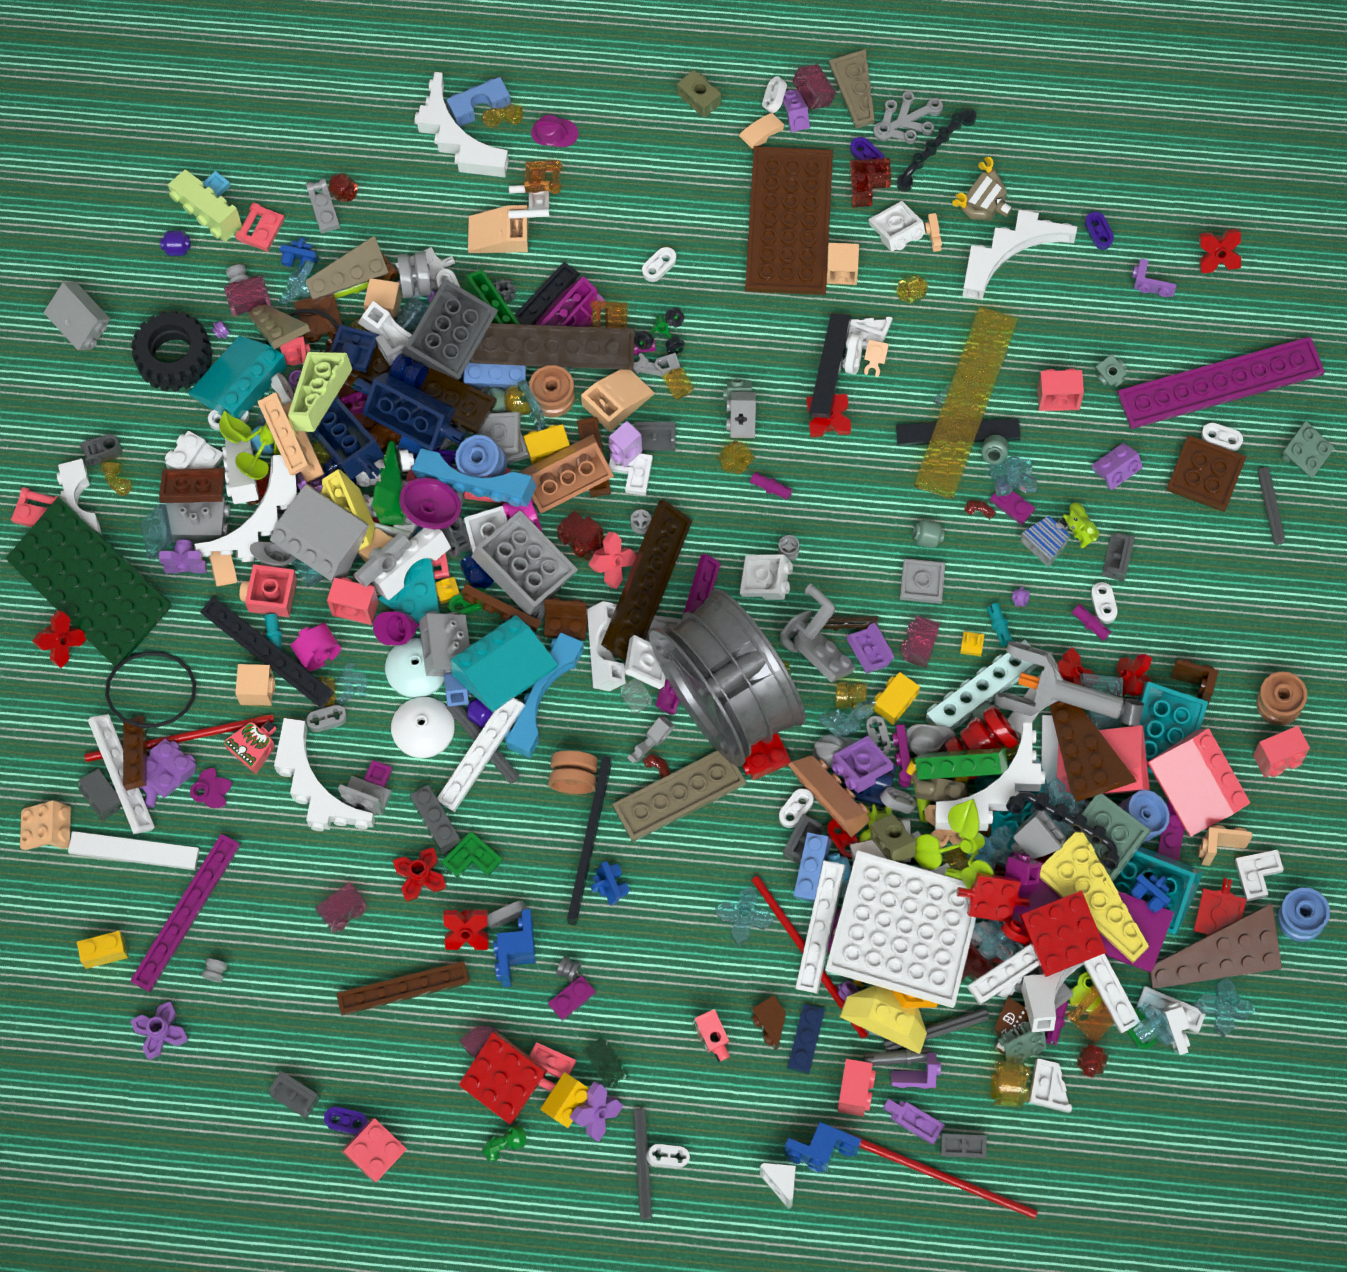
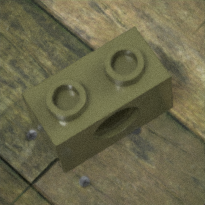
[677,70,721,118]
[870,814,917,863]

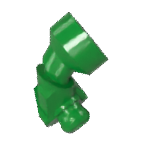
[482,1126,526,1161]

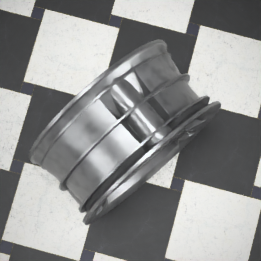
[649,589,806,767]

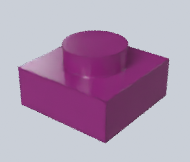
[364,760,393,788]

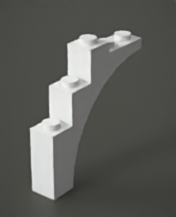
[415,72,509,177]
[962,210,1077,300]
[194,455,297,562]
[274,718,375,831]
[935,722,1045,831]
[1021,962,1084,1032]

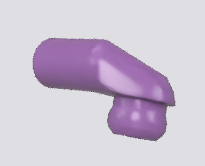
[139,784,158,808]

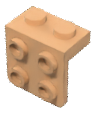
[20,801,71,850]
[1198,825,1252,866]

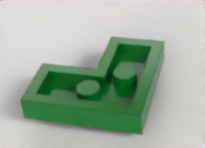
[441,832,503,878]

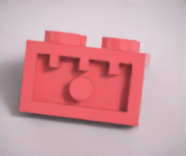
[280,337,311,366]

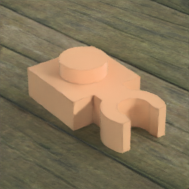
[924,213,942,252]
[864,339,889,377]

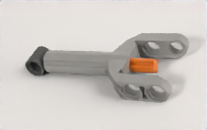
[994,642,1144,726]

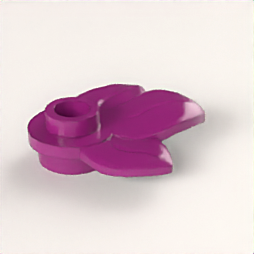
[190,768,232,809]

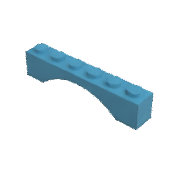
[411,448,537,507]
[505,632,584,758]

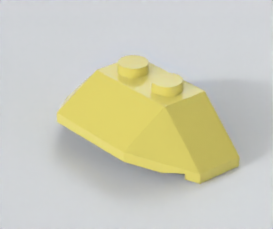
[321,469,375,552]
[840,985,927,1054]

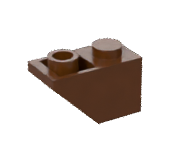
[750,995,786,1050]

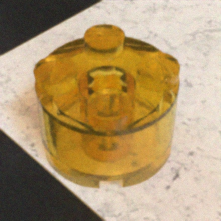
[990,1061,1030,1108]

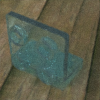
[818,700,876,737]

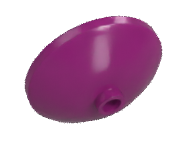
[399,478,461,529]

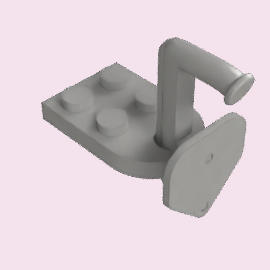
[780,583,856,682]

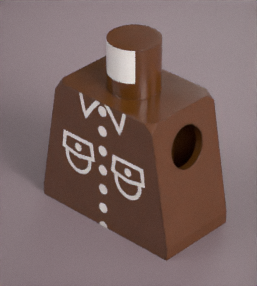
[993,997,1029,1054]

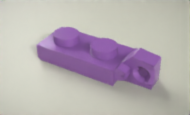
[883,1099,945,1145]

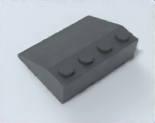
[401,279,498,380]

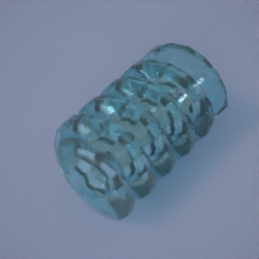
[394,297,427,334]

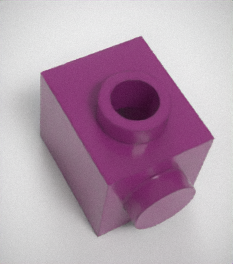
[1005,853,1042,886]

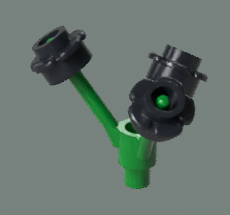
[634,307,685,355]

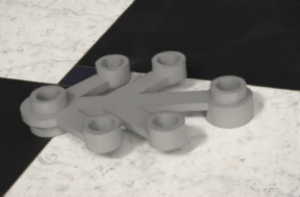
[874,91,943,144]

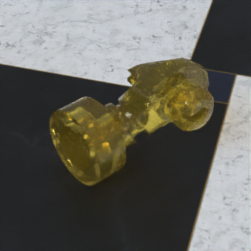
[482,104,523,127]
[100,462,132,496]
[944,848,969,870]

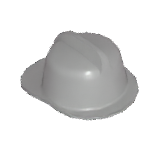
[250,542,296,569]
[906,724,956,756]
[813,734,856,768]

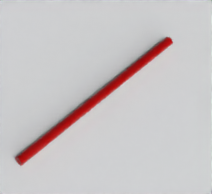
[84,714,274,762]
[751,876,869,1039]
[850,1134,1038,1219]

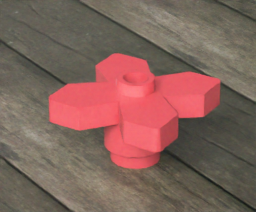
[589,532,637,589]

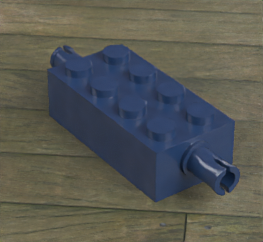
[353,372,466,451]
[310,396,384,480]

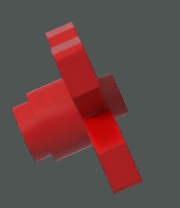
[1199,229,1241,273]
[806,394,851,437]
[32,610,86,668]
[1057,647,1098,688]
[1109,654,1152,698]
[393,848,446,902]
[443,910,489,950]

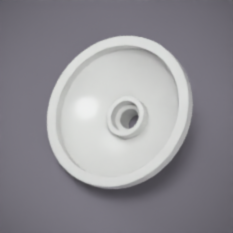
[391,697,455,758]

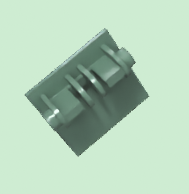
[1282,421,1334,479]
[998,1021,1047,1067]

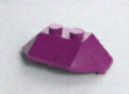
[535,276,597,327]

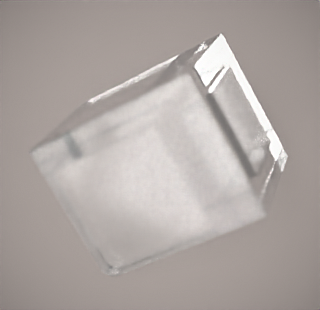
[620,678,652,714]

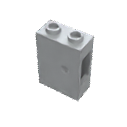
[44,282,111,350]
[163,497,230,543]
[419,611,470,677]

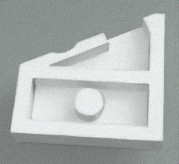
[848,317,893,350]
[1028,1059,1072,1113]

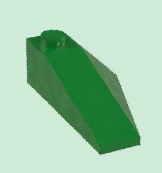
[372,441,407,525]

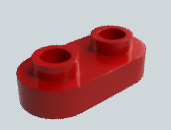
[827,819,859,859]
[1001,919,1031,946]

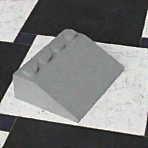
[270,484,369,581]
[471,511,578,615]

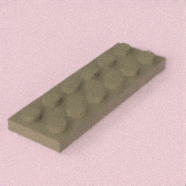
[612,751,746,843]

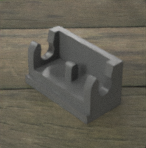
[634,422,676,451]
[1102,533,1135,581]
[78,769,121,822]
[783,814,824,865]
[269,1071,320,1119]
[940,1133,987,1158]

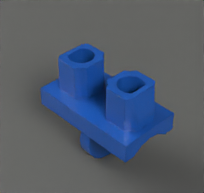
[280,236,319,272]
[591,861,629,906]
[1131,874,1171,914]

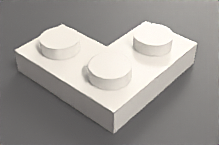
[609,454,653,496]
[1235,850,1284,901]

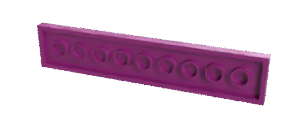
[1117,337,1325,429]

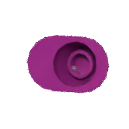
[531,114,578,147]
[373,611,419,645]

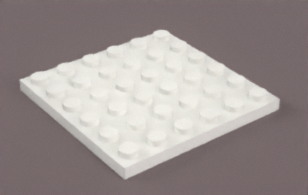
[825,850,976,1008]

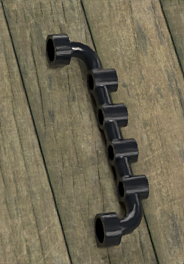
[897,108,976,192]
[1006,792,1120,870]

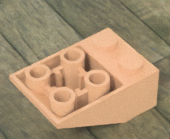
[468,205,529,253]
[581,370,655,432]

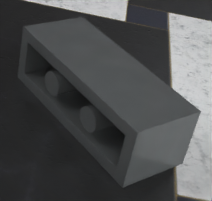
[410,785,461,855]

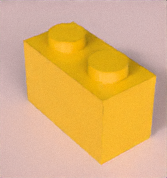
[523,424,570,465]
[873,672,920,725]
[77,931,128,969]
[540,1072,589,1128]

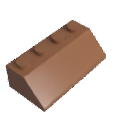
[520,434,614,514]
[788,755,871,838]

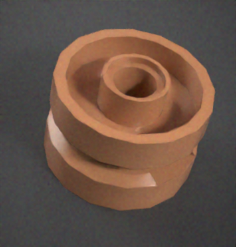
[529,365,575,418]
[1256,672,1307,726]
[548,751,598,794]

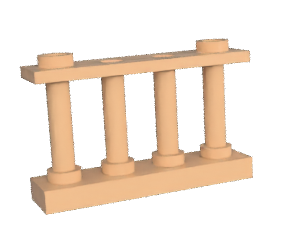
[258,392,325,483]

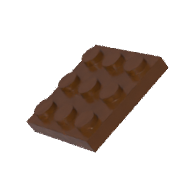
[1166,435,1246,512]

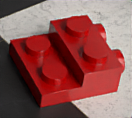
[742,733,791,781]

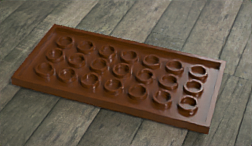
[745,146,833,295]

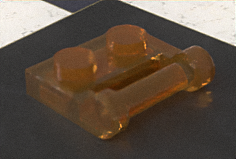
[525,160,562,194]
[590,301,627,329]
[1066,985,1114,1043]

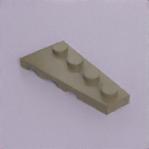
[829,49,875,129]
[305,236,389,301]
[247,304,310,349]

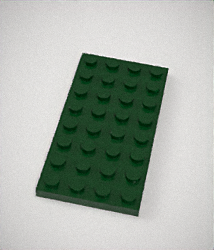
[5,496,173,666]

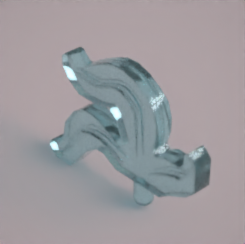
[337,663,368,706]

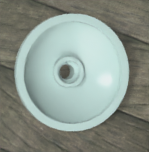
[385,637,444,698]

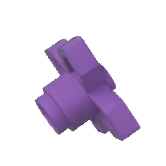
[159,540,207,573]
[131,1002,188,1060]
[570,1082,623,1142]

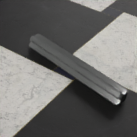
[1258,467,1286,545]

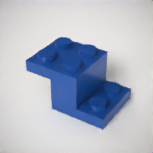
[493,909,536,987]
[784,1122,861,1173]

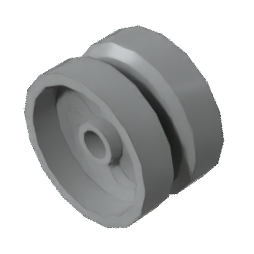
[397,251,431,298]

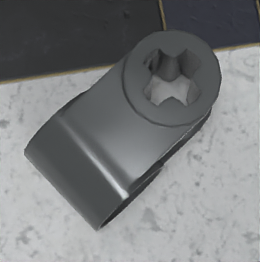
[80,434,123,466]
[440,517,472,557]

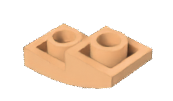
[739,113,784,148]
[208,551,237,586]

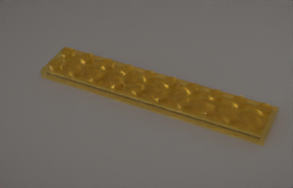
[914,306,1018,500]

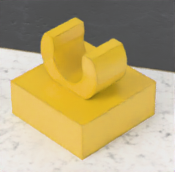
[436,577,460,604]
[960,631,984,657]

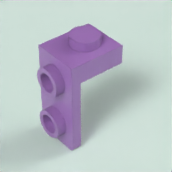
[782,90,810,132]
[1132,259,1177,297]
[891,1053,941,1089]

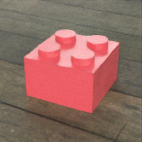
[1037,368,1084,411]
[245,564,297,618]
[327,577,379,625]
[1253,726,1310,778]
[838,1059,876,1117]
[341,1118,407,1182]

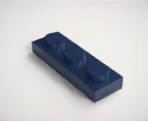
[788,1004,825,1074]

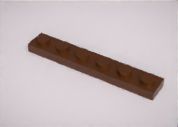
[336,961,470,1016]

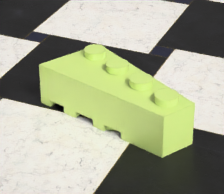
[168,169,242,242]
[288,352,353,432]

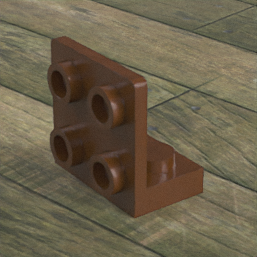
[544,598,588,641]
[1171,659,1219,707]

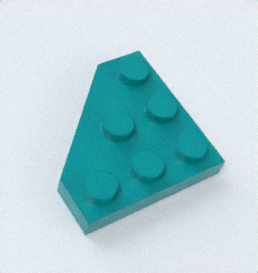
[379,558,441,628]

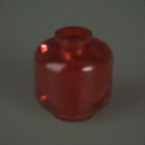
[328,173,358,203]
[1076,1044,1108,1078]

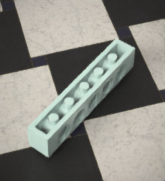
[926,640,1040,731]

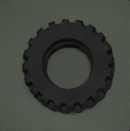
[131,311,213,392]

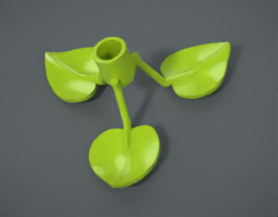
[219,411,281,480]
[914,799,994,889]

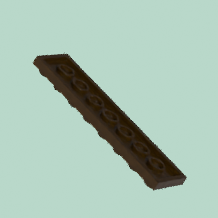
[470,323,635,370]
[350,346,497,435]
[601,500,692,663]

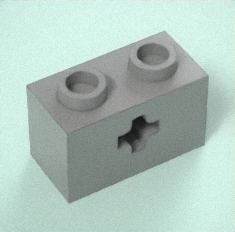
[726,392,756,438]

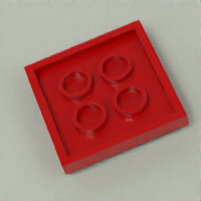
[1020,890,1107,977]
[459,1031,548,1125]

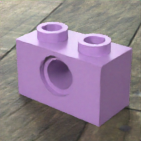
[609,421,642,467]

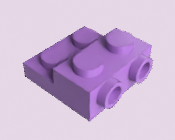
[832,736,894,793]
[147,739,196,799]

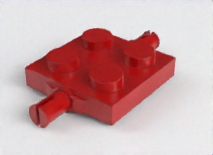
[956,872,1030,922]
[1193,878,1246,936]

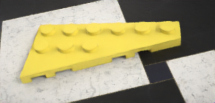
[1039,832,1149,963]

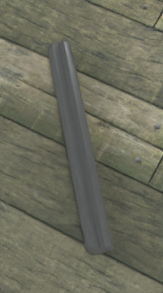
[447,705,519,784]
[883,1008,989,1051]
[634,1109,652,1220]

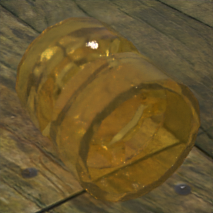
[835,681,867,710]

